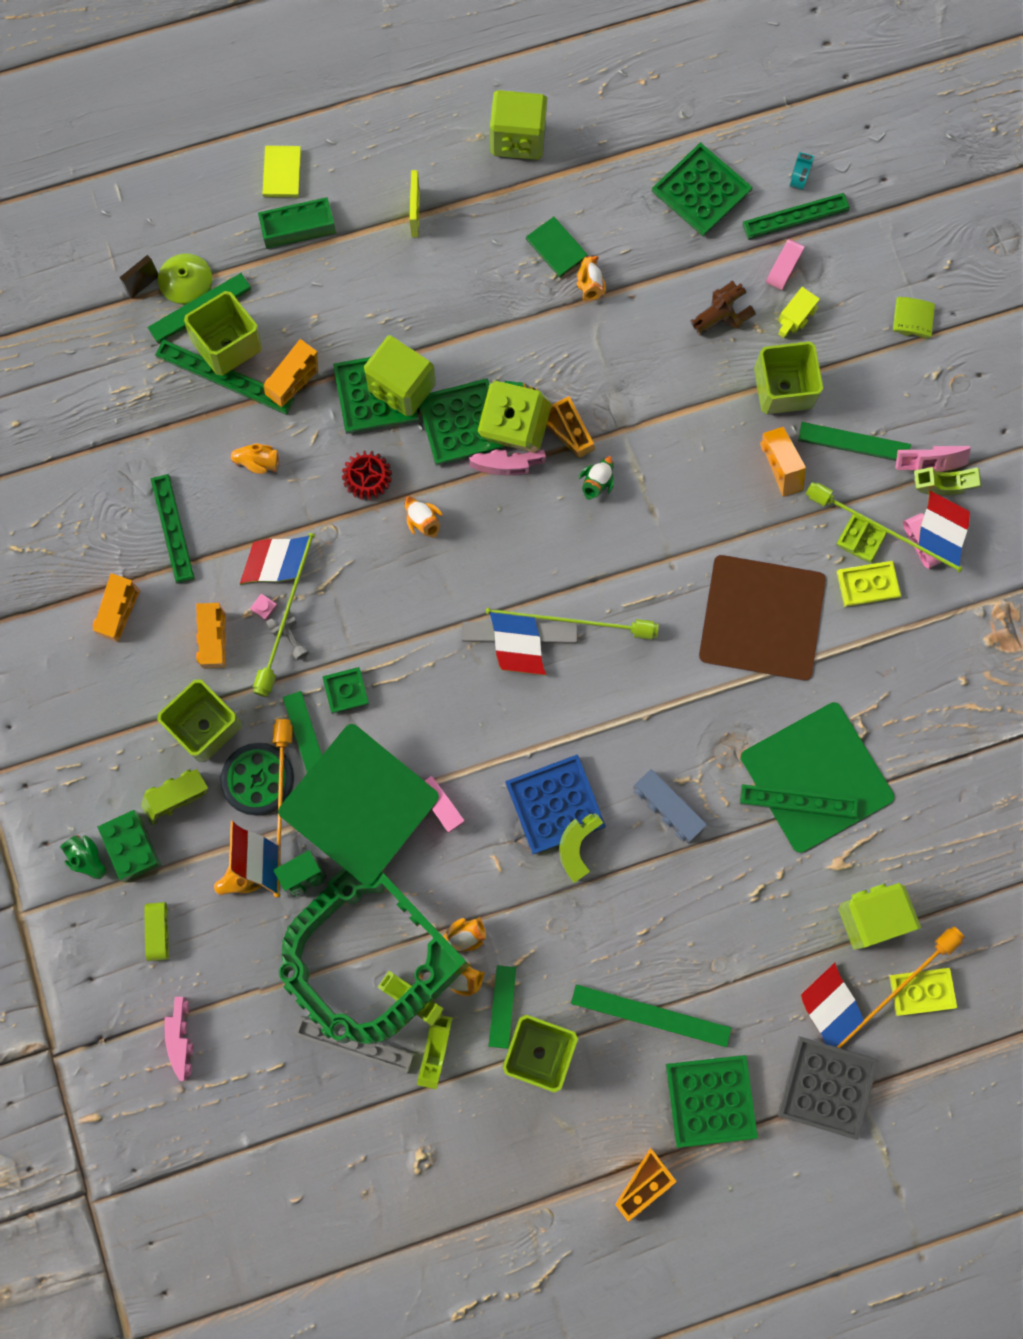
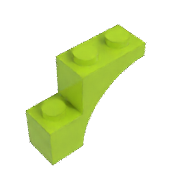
[378,971,444,1026]

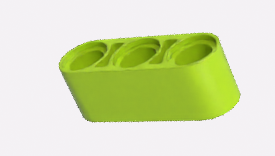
[144,902,169,962]

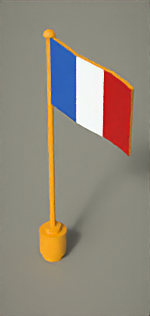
[229,719,293,898]
[801,926,965,1048]

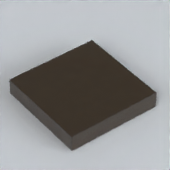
[120,255,159,299]

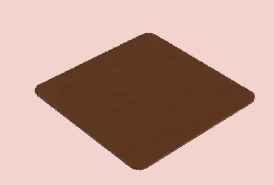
[699,555,826,681]

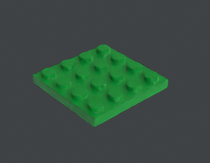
[651,142,753,237]
[333,357,419,434]
[419,378,507,466]
[665,1055,758,1148]

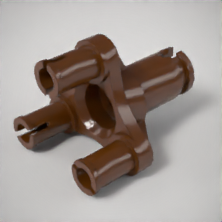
[690,280,756,336]

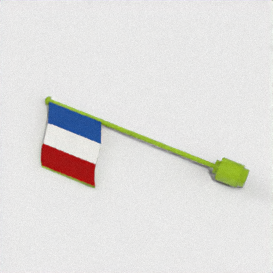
[805,482,970,572]
[240,533,315,697]
[486,607,659,676]

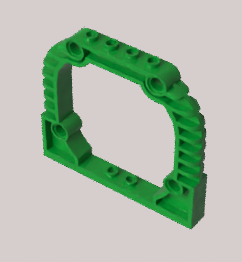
[279,868,470,1044]

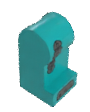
[789,152,815,190]

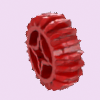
[342,450,392,500]

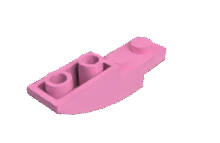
[895,446,971,472]
[469,449,546,476]
[164,997,194,1081]

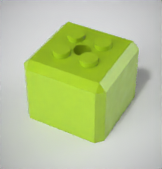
[490,90,548,160]
[184,291,262,375]
[364,335,436,416]
[754,341,823,414]
[478,381,552,453]
[157,679,242,762]
[838,883,921,950]
[502,1015,578,1093]

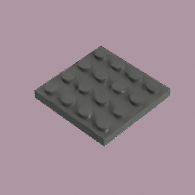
[778,1036,879,1140]

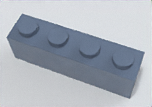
[633,769,707,843]

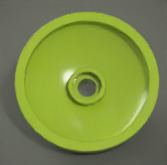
[158,253,213,305]

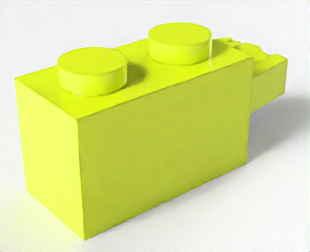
[778,287,820,338]

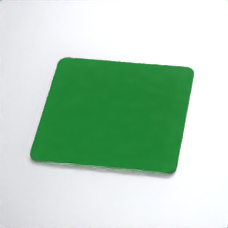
[740,702,894,853]
[278,724,439,885]

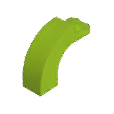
[914,467,982,496]
[559,813,603,883]
[417,1015,453,1089]

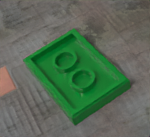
[526,216,588,278]

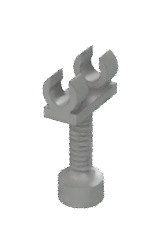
[266,610,309,660]

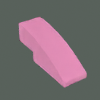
[425,776,465,834]

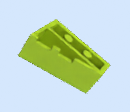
[141,769,208,826]

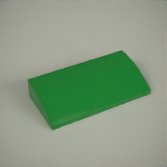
[258,197,336,249]

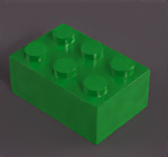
[97,810,162,882]
[274,850,327,897]

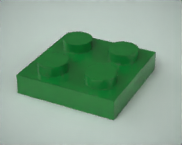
[322,667,369,714]

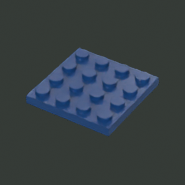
[505,754,606,855]

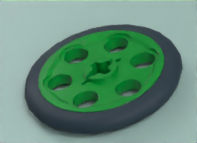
[220,743,294,816]

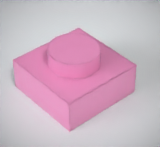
[250,594,277,621]

